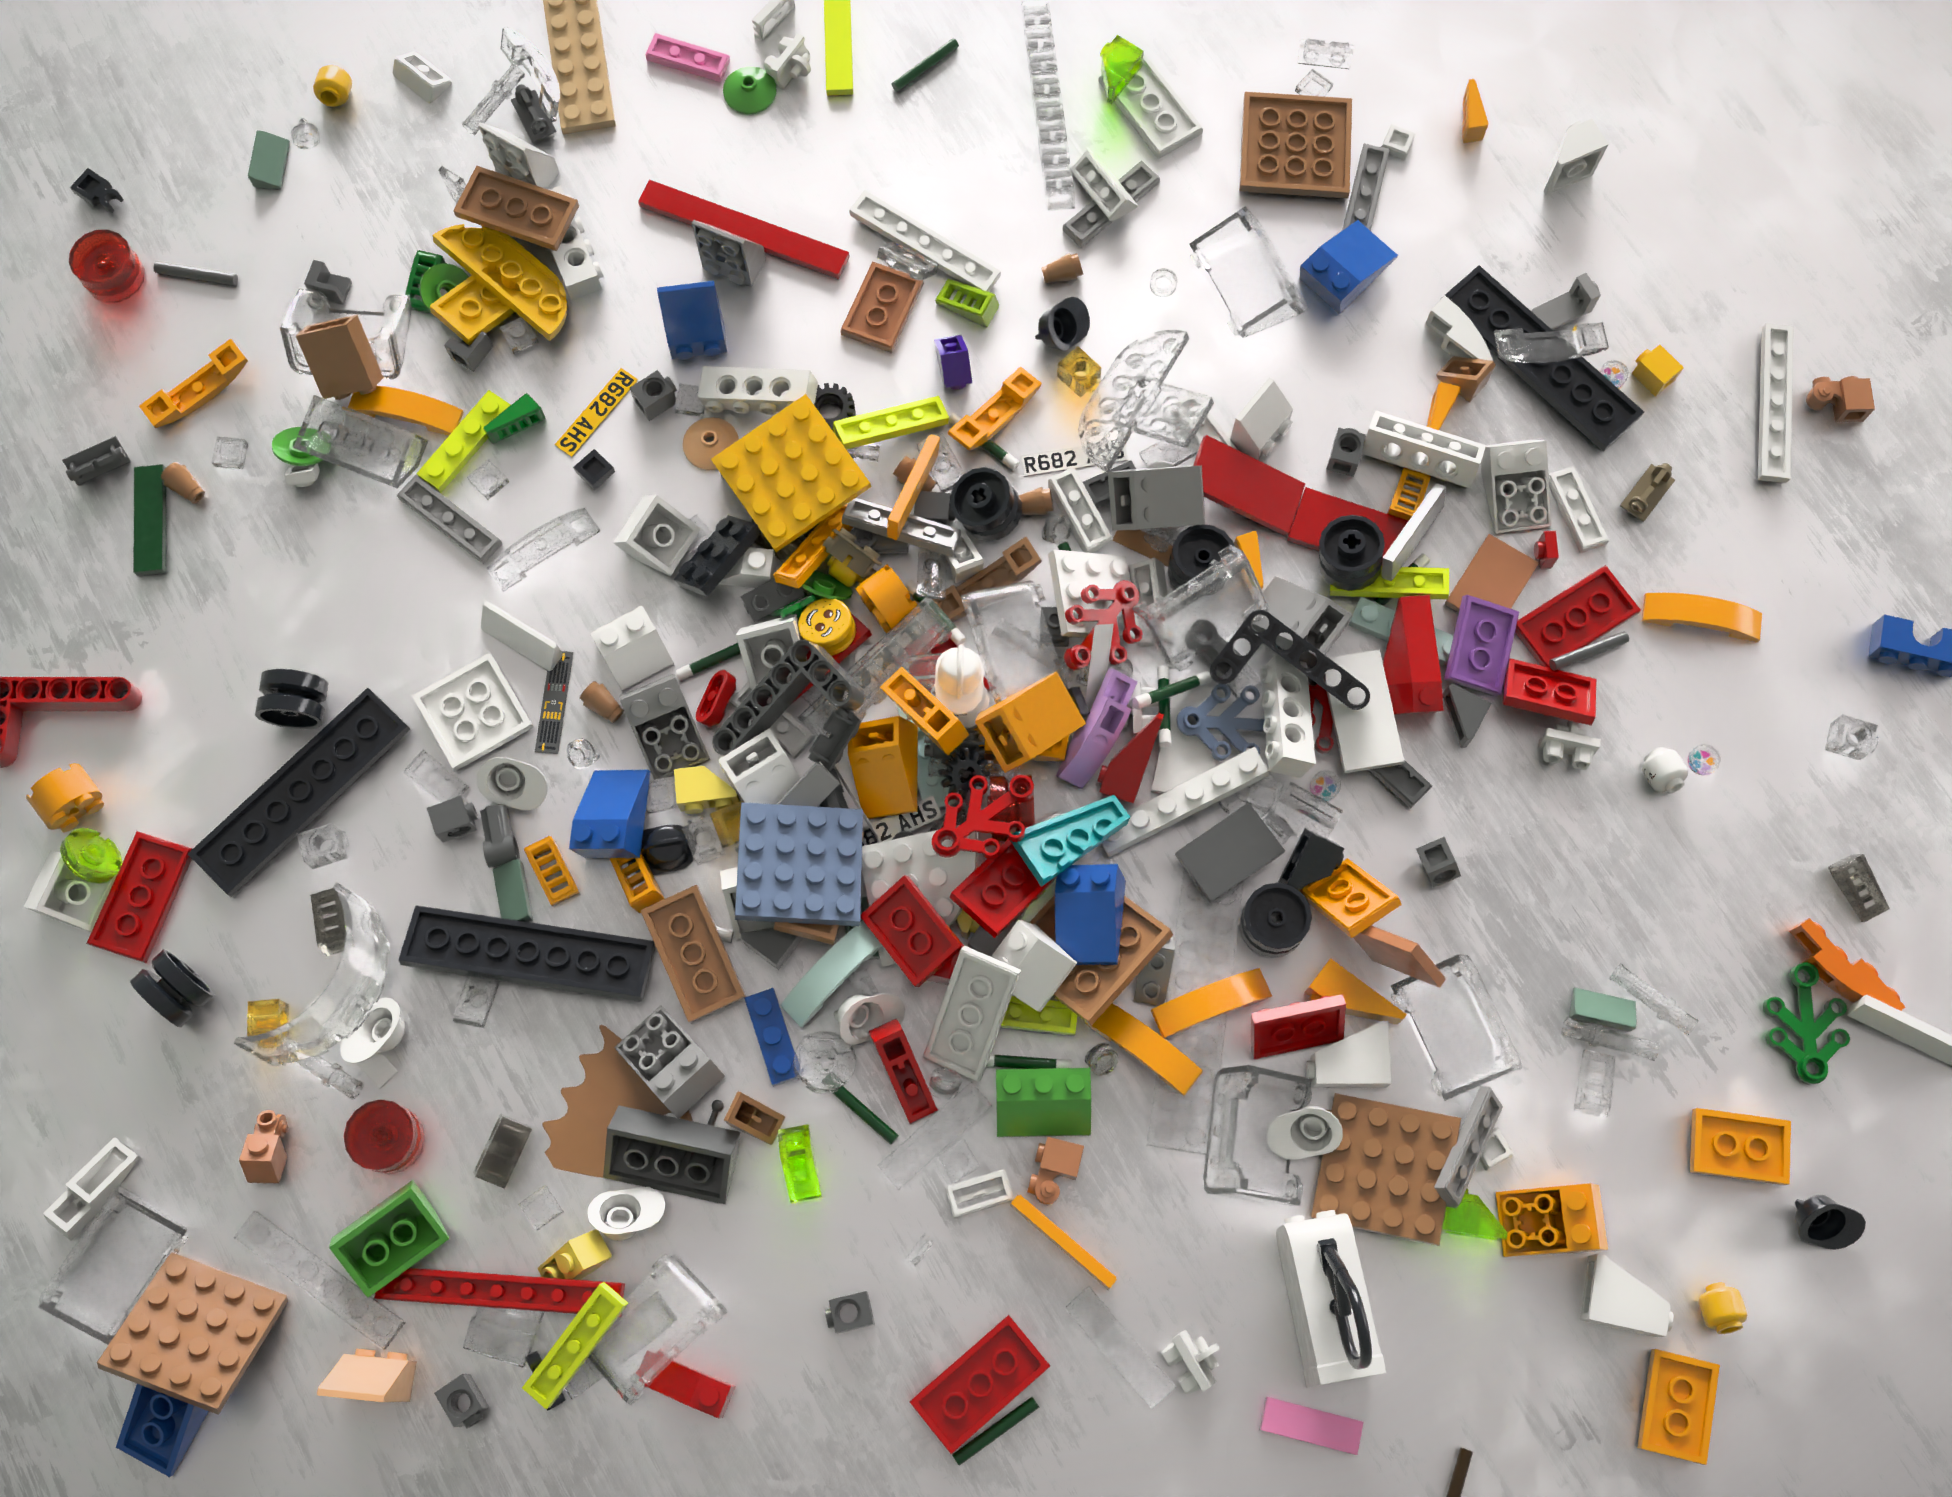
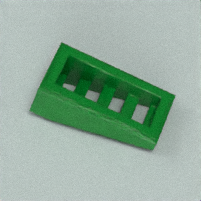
[402,250,446,314]
[483,393,546,444]

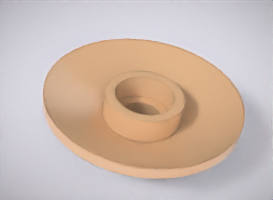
[683,417,739,470]

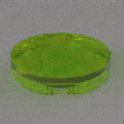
[60,828,122,884]

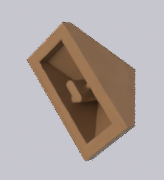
[1436,356,1496,403]
[724,1091,785,1145]

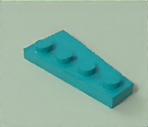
[1010,795,1130,887]

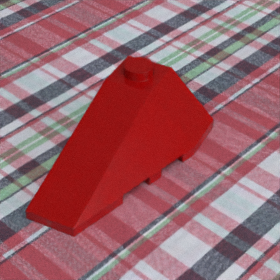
[1382,595,1444,715]

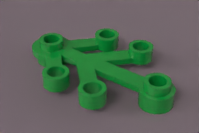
[1763,962,1850,1084]

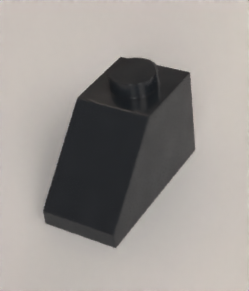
[1278,828,1345,889]

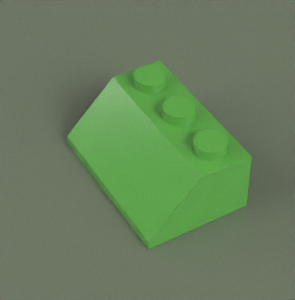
[996,1068,1091,1137]
[329,1180,449,1298]

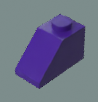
[934,335,973,389]

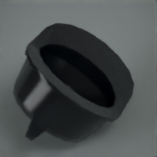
[1035,297,1090,351]
[627,825,697,875]
[1794,1195,1866,1250]

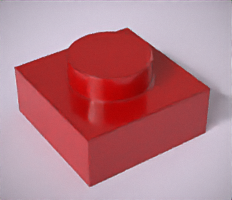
[1534,531,1559,569]

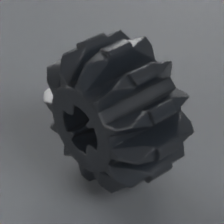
[938,747,990,799]

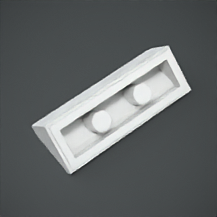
[1070,149,1138,221]
[1048,467,1113,553]
[1129,558,1174,647]
[481,602,563,671]

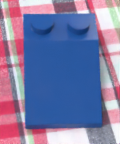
[1299,220,1398,314]
[657,281,727,360]
[569,770,651,858]
[1055,864,1126,965]
[116,1384,209,1477]

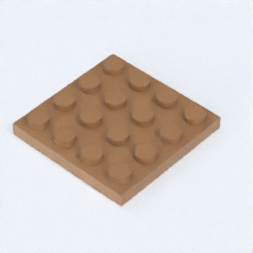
[1239,91,1352,199]
[1029,895,1173,1026]
[1311,1093,1461,1246]
[97,1252,288,1415]

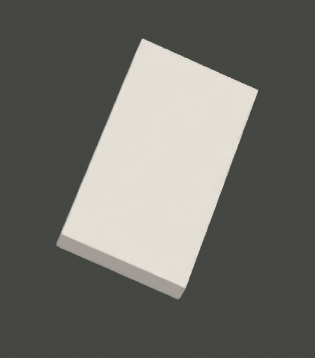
[1098,51,1203,159]
[1323,649,1405,774]
[1151,679,1232,794]
[923,946,1021,1082]

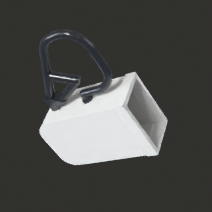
[1276,1210,1387,1388]

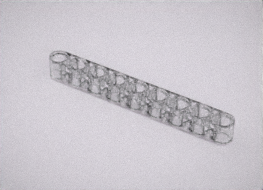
[1021,0,1075,211]

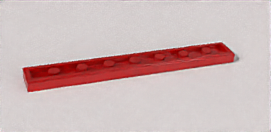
[638,179,850,279]
[374,1268,625,1317]

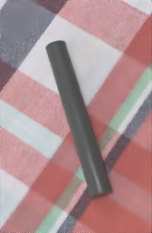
[153,262,238,285]
[1549,631,1629,671]

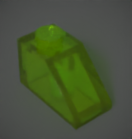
[1100,35,1144,105]
[778,1124,822,1203]
[1442,1188,1508,1241]

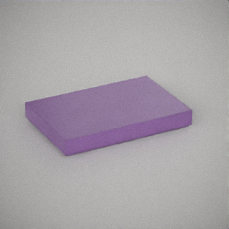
[1444,595,1519,696]

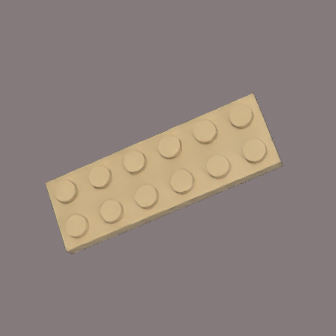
[543,0,616,134]

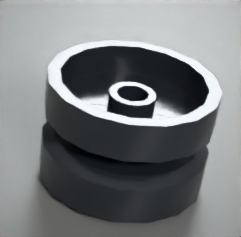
[950,467,1022,541]
[1319,515,1385,591]
[1167,524,1237,600]
[255,669,329,729]
[1239,883,1312,958]
[130,949,214,1028]

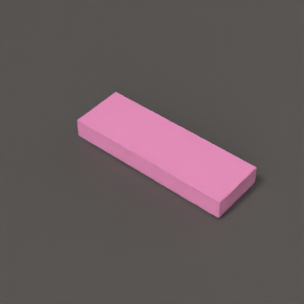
[645,33,730,82]
[1260,1397,1364,1455]

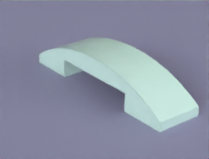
[780,921,883,1028]

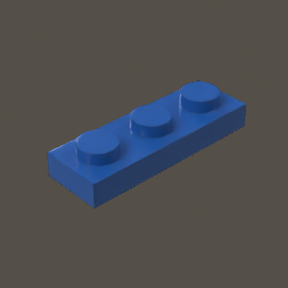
[744,988,803,1087]

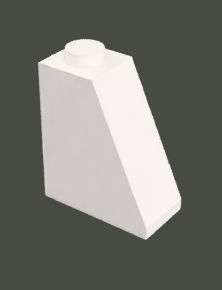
[1306,1021,1392,1088]
[1580,1254,1673,1337]

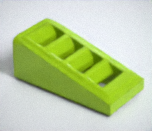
[935,278,999,327]

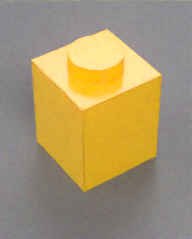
[1632,345,1684,397]

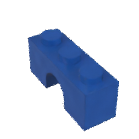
[1868,614,1952,677]

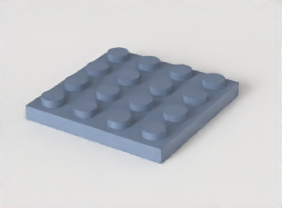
[735,802,863,926]

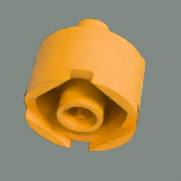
[855,564,921,634]
[26,763,104,833]

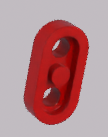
[696,670,736,727]

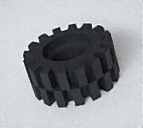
[814,383,856,432]

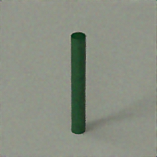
[891,38,959,92]
[821,1074,899,1145]
[952,1397,1040,1466]

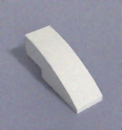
[1425,295,1493,361]
[43,1137,139,1241]

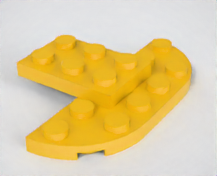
[430,224,567,346]

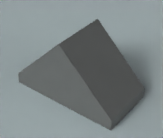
[1443,684,1492,748]
[741,928,804,970]

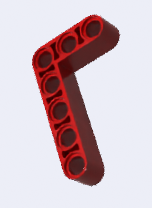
[0,677,142,768]

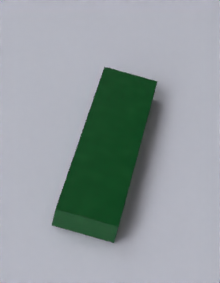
[133,464,166,576]

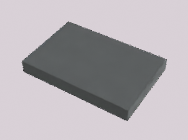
[1175,803,1285,903]

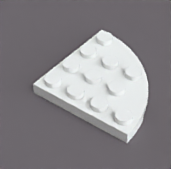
[862,825,979,967]

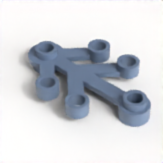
[1176,684,1265,761]

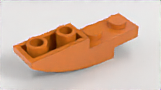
[1789,918,1905,1011]

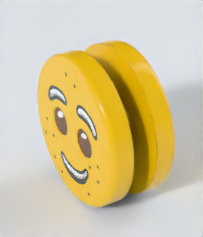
[798,598,856,655]

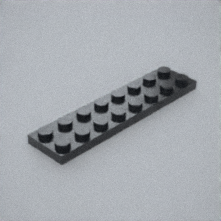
[1445,265,1644,452]
[188,688,410,897]
[398,905,656,1002]

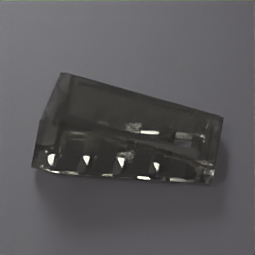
[1828,854,1890,922]
[310,886,354,956]

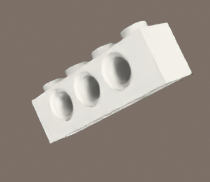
[549,185,604,301]
[697,366,818,415]
[1361,410,1486,488]
[1259,655,1316,778]

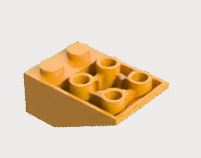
[975,671,1086,773]
[848,716,918,819]
[1496,1183,1608,1257]

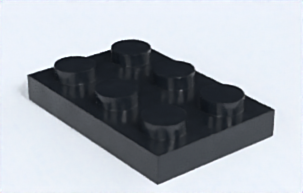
[674,515,762,597]

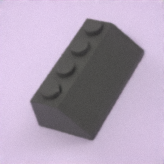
[603,1105,740,1204]

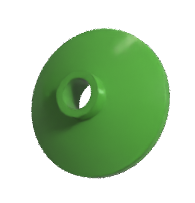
[723,66,777,114]
[419,263,469,312]
[272,427,331,466]
[802,571,853,601]

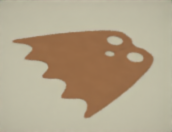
[542,1025,693,1178]

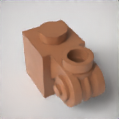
[1806,376,1875,422]
[239,1110,288,1183]
[1027,1136,1084,1205]

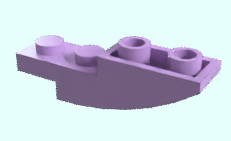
[1056,668,1137,788]

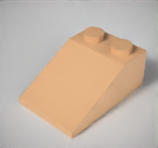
[317,1349,417,1402]

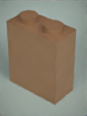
[296,315,384,400]

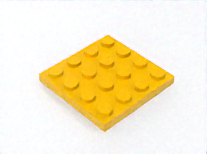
[711,394,872,552]

